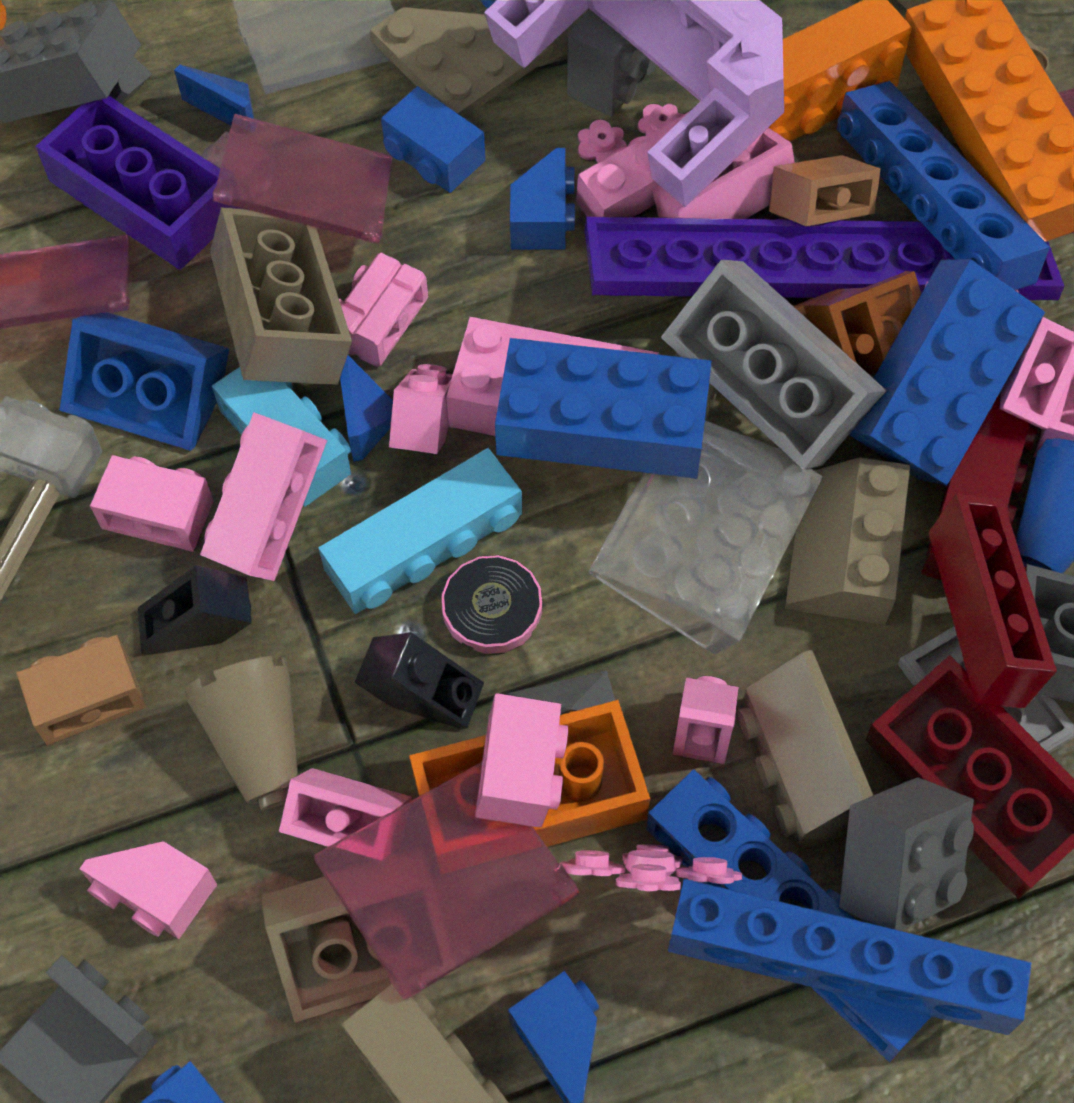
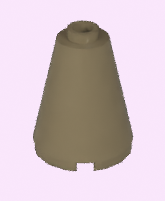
[185,656,298,811]

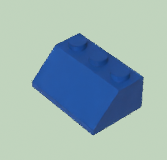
[59,310,229,451]

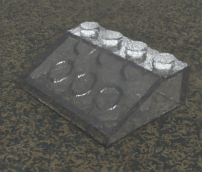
[588,421,823,655]

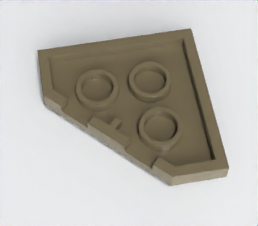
[370,7,553,118]

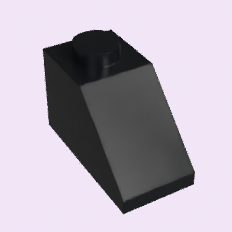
[138,565,252,655]

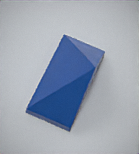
[174,64,256,137]
[340,355,393,461]

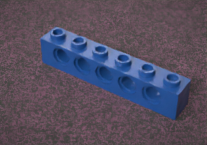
[837,81,1050,290]
[646,769,931,1063]
[668,879,1032,1035]

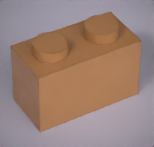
[769,155,880,226]
[16,635,146,745]

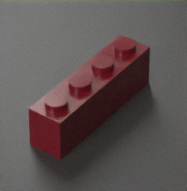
[921,393,1038,580]
[928,493,1057,709]

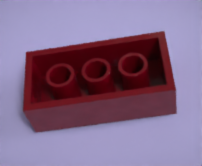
[865,655,1074,899]

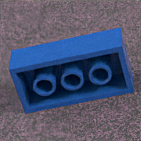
[849,259,1045,486]
[495,338,712,479]

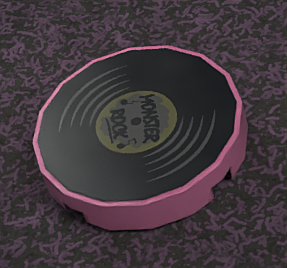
[442,555,542,654]

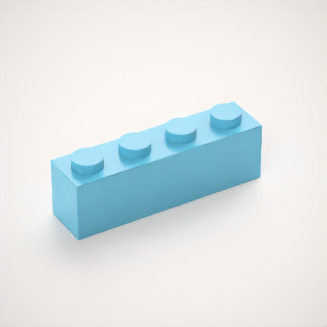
[318,448,522,614]

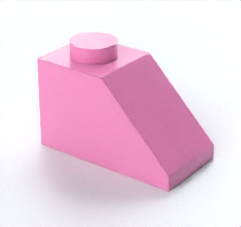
[999,317,1074,430]
[673,676,738,764]

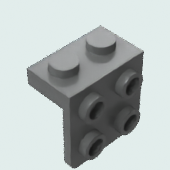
[0,955,158,1103]

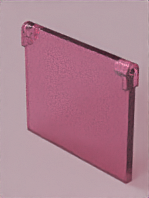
[212,114,392,244]
[0,234,130,329]
[314,762,579,1001]

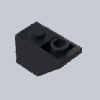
[354,632,484,729]

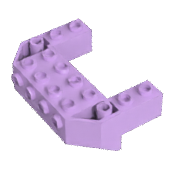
[484,0,784,207]

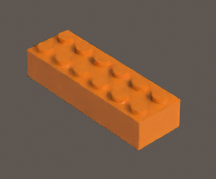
[905,0,1074,242]

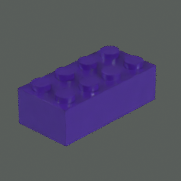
[35,96,241,270]

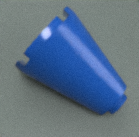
[1016,438,1074,573]

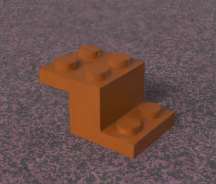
[793,271,921,378]

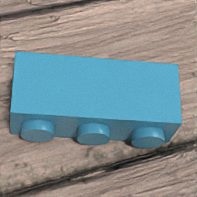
[212,367,351,507]

